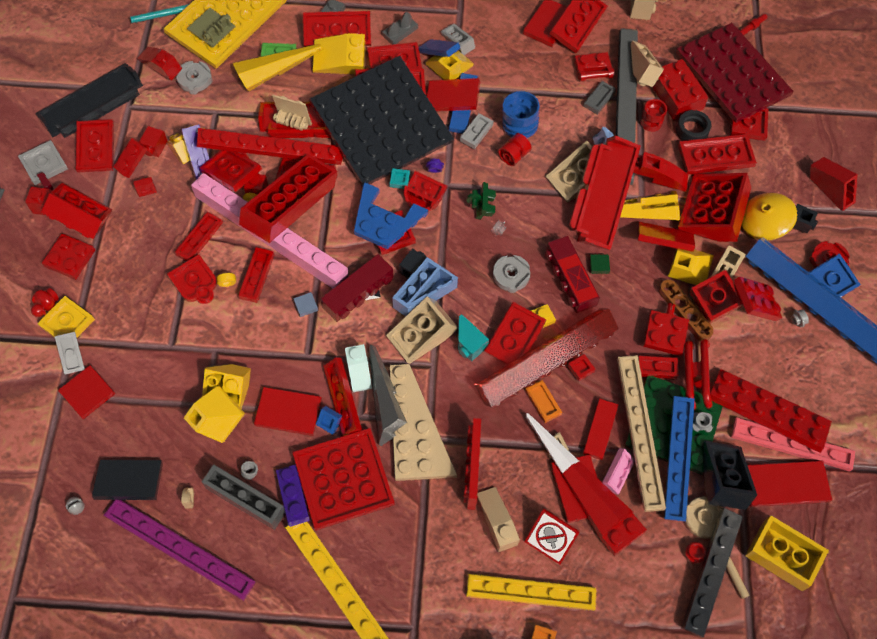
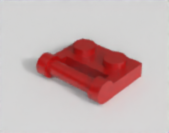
[574,52,614,82]

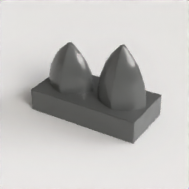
[382,12,418,45]

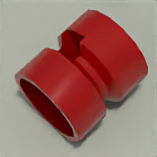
[640,99,667,132]
[498,133,532,166]

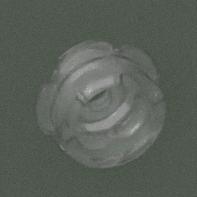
[491,219,506,236]

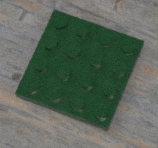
[624,376,723,475]

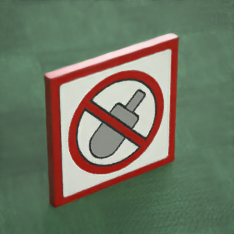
[524,509,580,565]

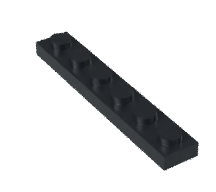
[681,508,743,637]

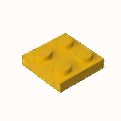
[37,296,95,338]

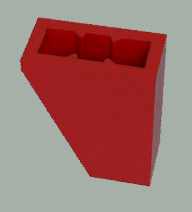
[810,157,858,211]

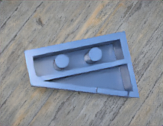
[392,257,458,316]

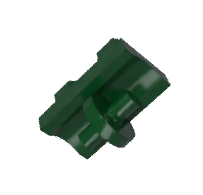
[466,182,496,220]

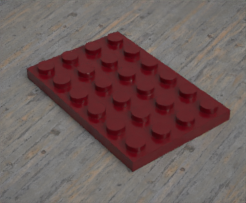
[676,23,793,123]

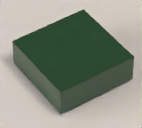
[590,254,610,274]

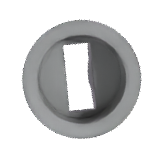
[241,461,258,480]
[66,497,85,515]

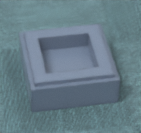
[294,292,318,317]

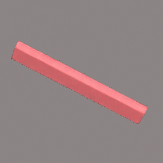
[731,417,855,471]

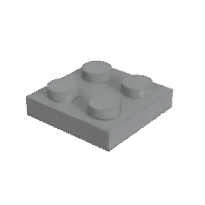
[18,140,68,185]

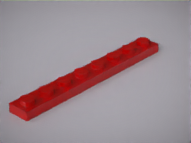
[197,128,342,165]

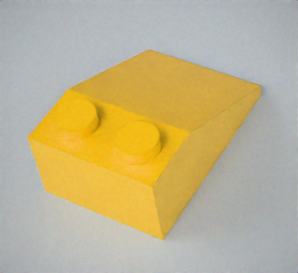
[313,34,365,75]

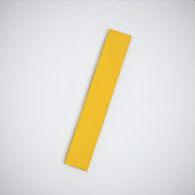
[467,574,596,611]

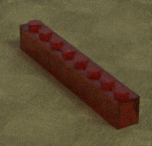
[474,308,619,408]

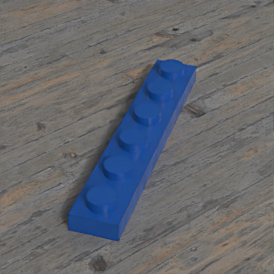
[664,396,695,522]

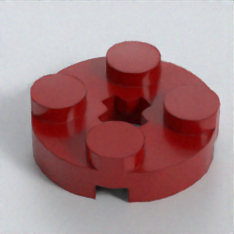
[809,241,850,268]

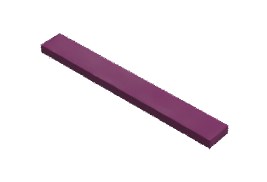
[104,500,256,601]

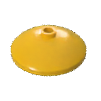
[741,193,797,240]

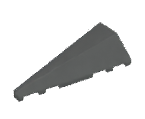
[369,344,407,446]

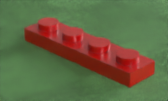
[323,357,362,436]

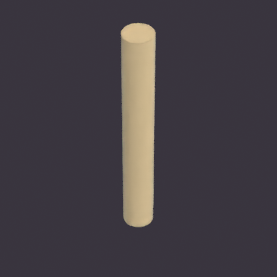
[726,558,750,599]

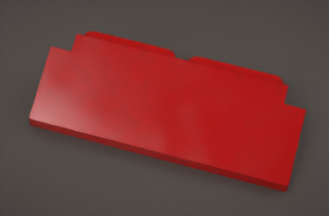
[258,102,332,138]
[569,136,641,250]

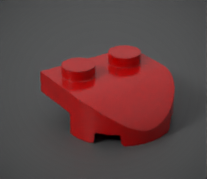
[404,171,448,211]

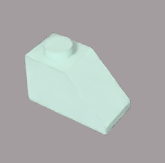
[345,344,372,392]

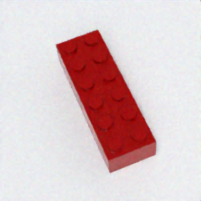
[239,154,338,243]

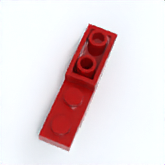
[633,152,688,192]

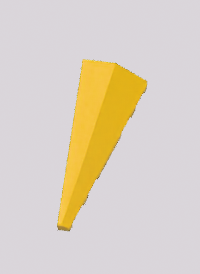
[233,44,323,92]
[620,191,680,220]

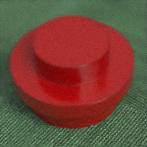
[685,542,706,563]

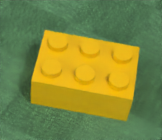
[745,516,829,591]

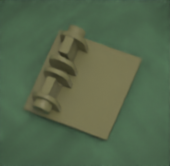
[187,8,236,47]

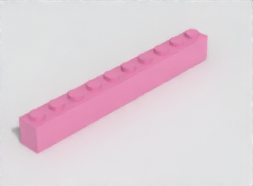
[191,173,349,289]

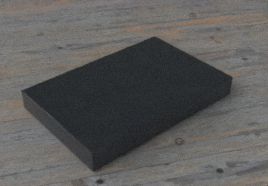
[92,460,163,500]

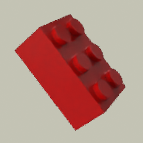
[652,59,708,121]

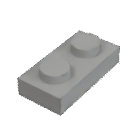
[460,114,494,149]
[55,332,85,375]

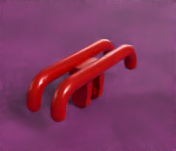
[685,339,713,410]

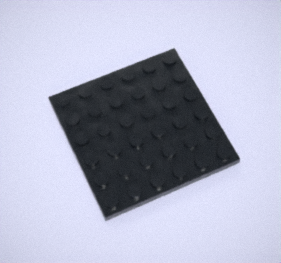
[309,56,454,187]

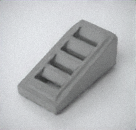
[441,24,475,55]

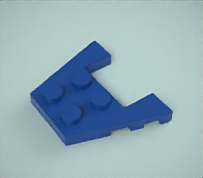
[354,182,428,249]

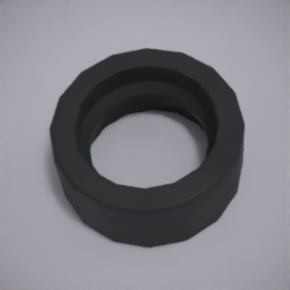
[676,110,712,141]

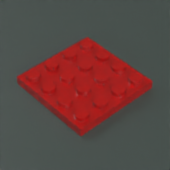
[292,428,395,531]

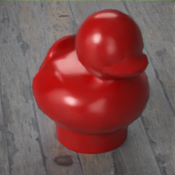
[31,288,59,317]

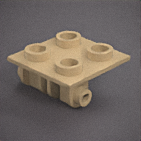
[272,95,312,130]

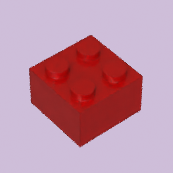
[690,269,743,324]

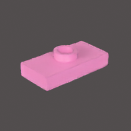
[602,448,635,494]

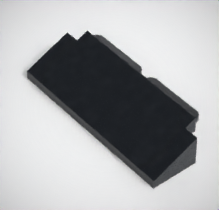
[35,63,143,138]

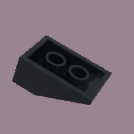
[703,441,757,510]

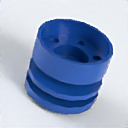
[502,91,540,138]

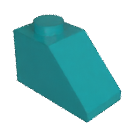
[458,314,489,362]

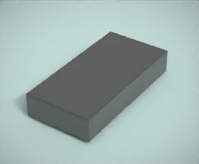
[583,81,616,115]

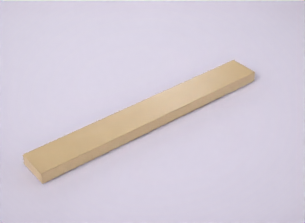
[617,355,666,512]

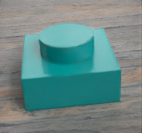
[390,168,410,189]

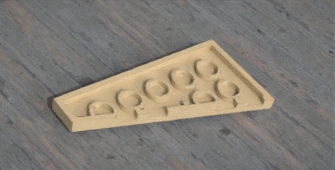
[390,364,457,481]

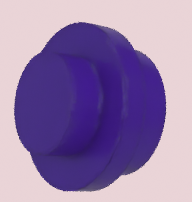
[426,159,444,173]

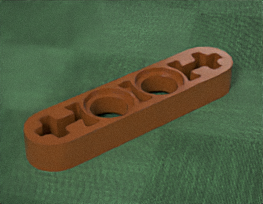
[659,280,714,341]

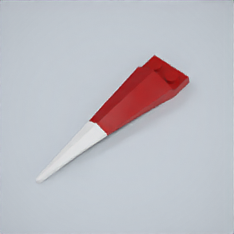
[526,413,647,556]

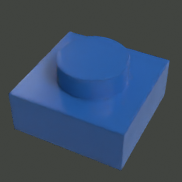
[316,406,342,434]

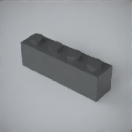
[202,465,286,530]

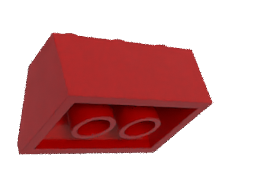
[41,183,113,239]

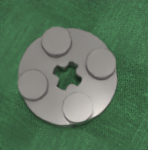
[177,61,212,94]
[493,255,530,293]

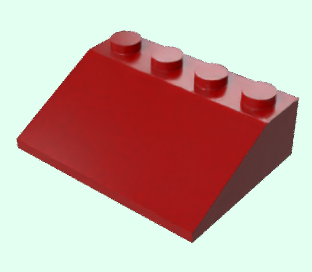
[678,173,751,242]

